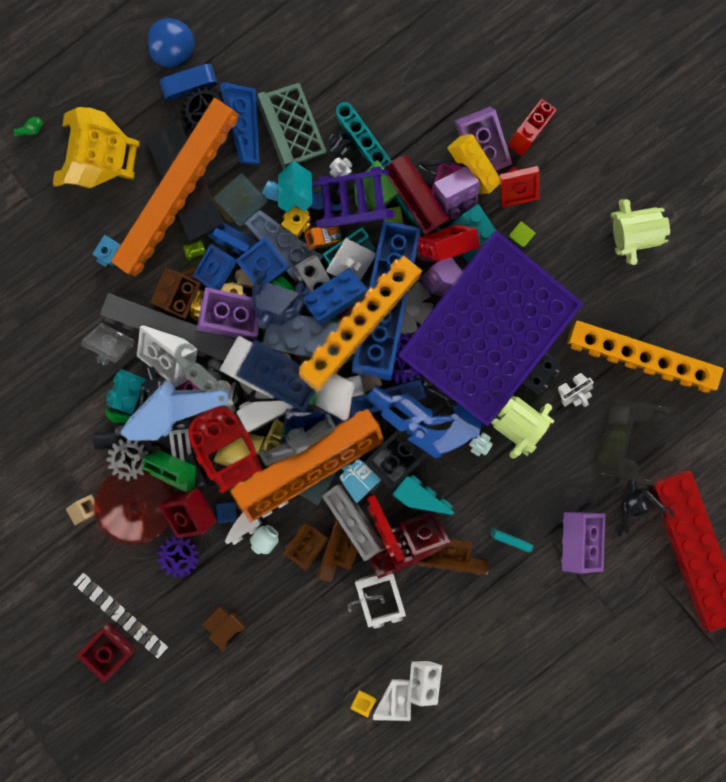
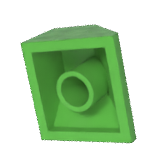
[354,160,398,212]

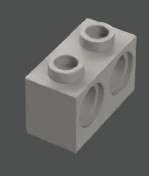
[294,254,330,293]

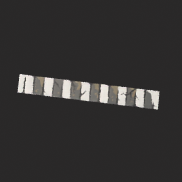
[73,573,168,658]

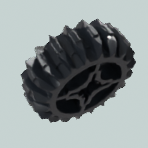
[180,85,225,133]

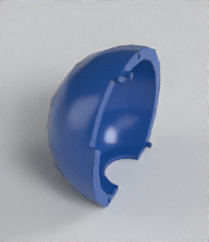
[148,18,195,68]

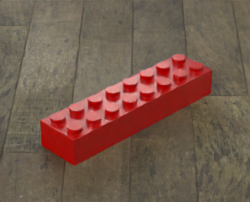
[649,471,726,632]

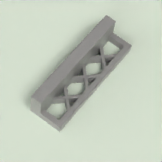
[322,484,386,561]

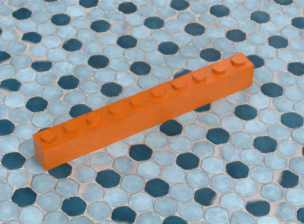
[111,97,239,276]

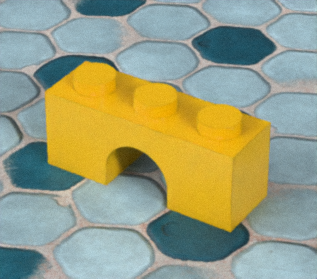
[447,134,500,194]

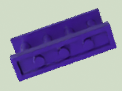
[312,167,394,228]

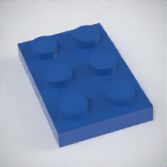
[303,268,368,326]

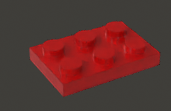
[368,495,405,562]

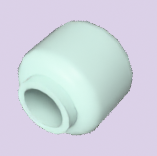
[250,525,279,554]

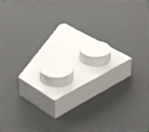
[373,679,411,721]

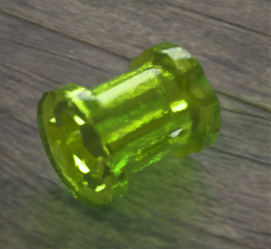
[183,239,206,261]

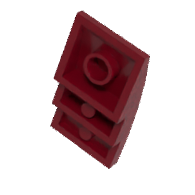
[369,511,450,579]

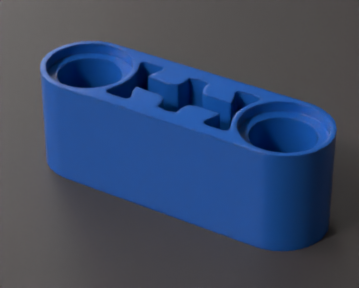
[159,64,218,101]

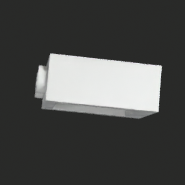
[355,574,406,629]

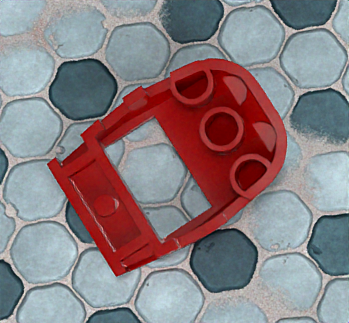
[188,407,263,493]

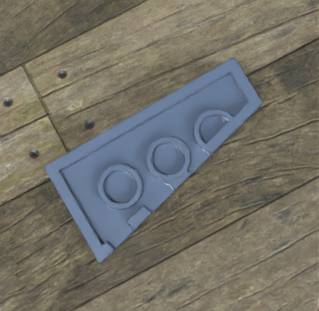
[244,210,323,282]

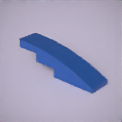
[350,380,426,417]

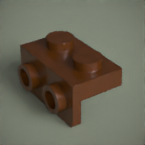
[283,523,329,571]

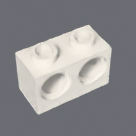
[407,661,442,706]

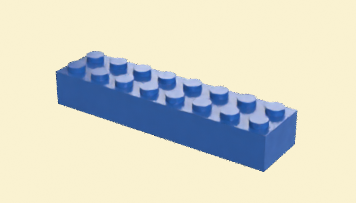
[352,220,421,381]

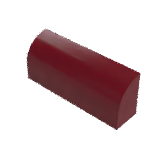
[384,155,450,235]

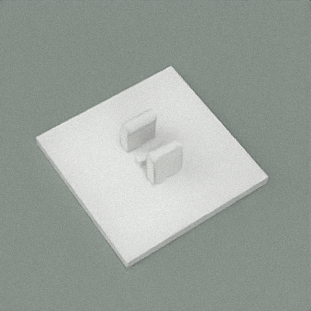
[326,238,376,280]

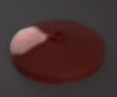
[94,469,172,545]

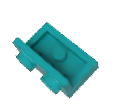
[106,369,147,414]

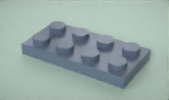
[263,315,346,358]

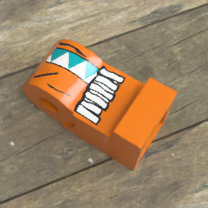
[304,226,343,250]

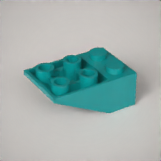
[392,474,454,515]

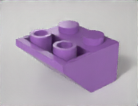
[433,167,479,221]

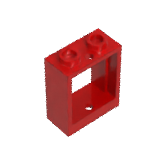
[417,224,480,261]

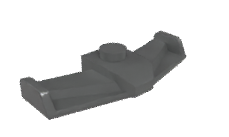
[259,414,336,466]

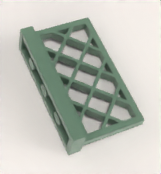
[256,83,327,170]

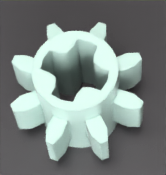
[469,432,493,456]

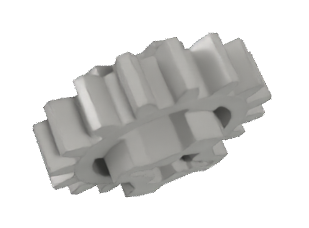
[107,439,149,481]

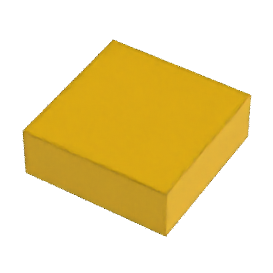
[350,690,376,718]

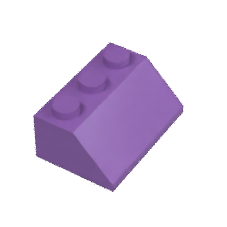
[196,287,259,342]
[561,512,605,574]

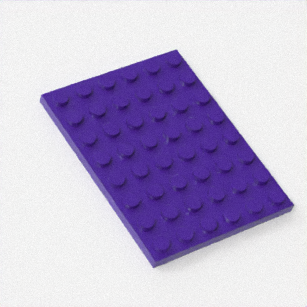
[397,230,584,426]

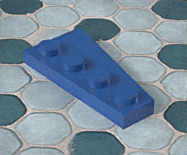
[220,82,260,165]

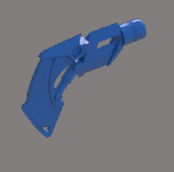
[366,385,482,458]

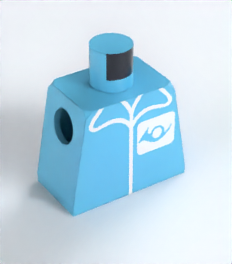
[339,459,381,503]

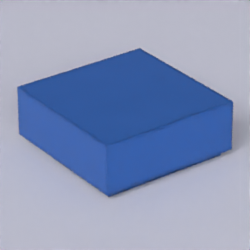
[216,502,237,523]

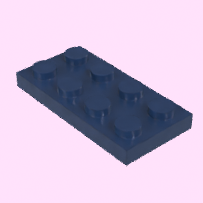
[235,340,315,412]

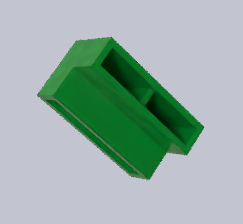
[142,450,196,492]

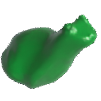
[14,117,43,136]

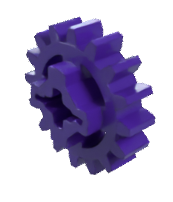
[157,536,200,578]

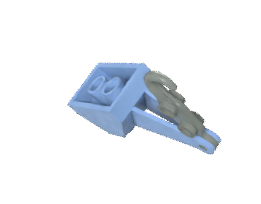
[120,343,230,440]

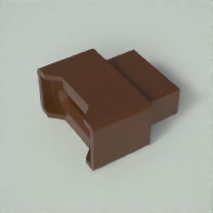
[202,606,247,651]

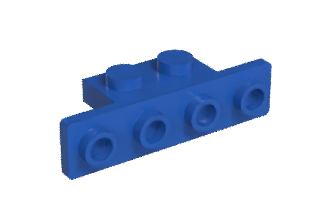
[207,224,258,256]

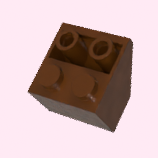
[150,267,201,319]

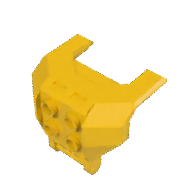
[53,107,140,188]

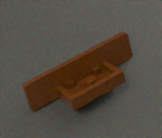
[317,518,357,582]
[414,539,489,575]

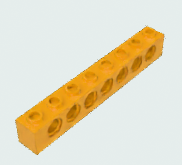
[299,256,422,392]
[566,320,724,393]

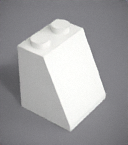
[220,336,274,399]

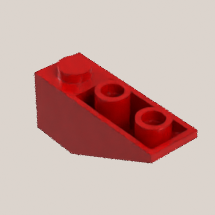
[507,99,557,156]

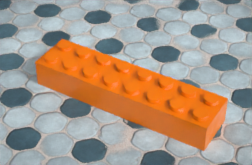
[230,409,384,523]

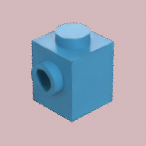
[93,235,121,267]

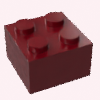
[159,488,217,538]
[76,623,136,683]

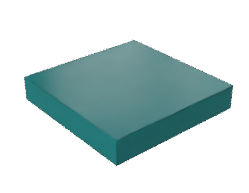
[489,528,533,553]

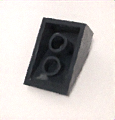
[364,429,429,490]

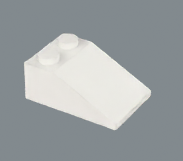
[137,325,197,387]
[236,401,295,432]

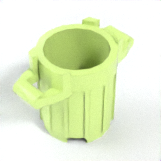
[611,199,670,265]
[491,395,554,459]

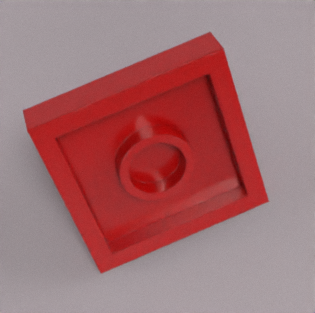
[500,166,540,208]

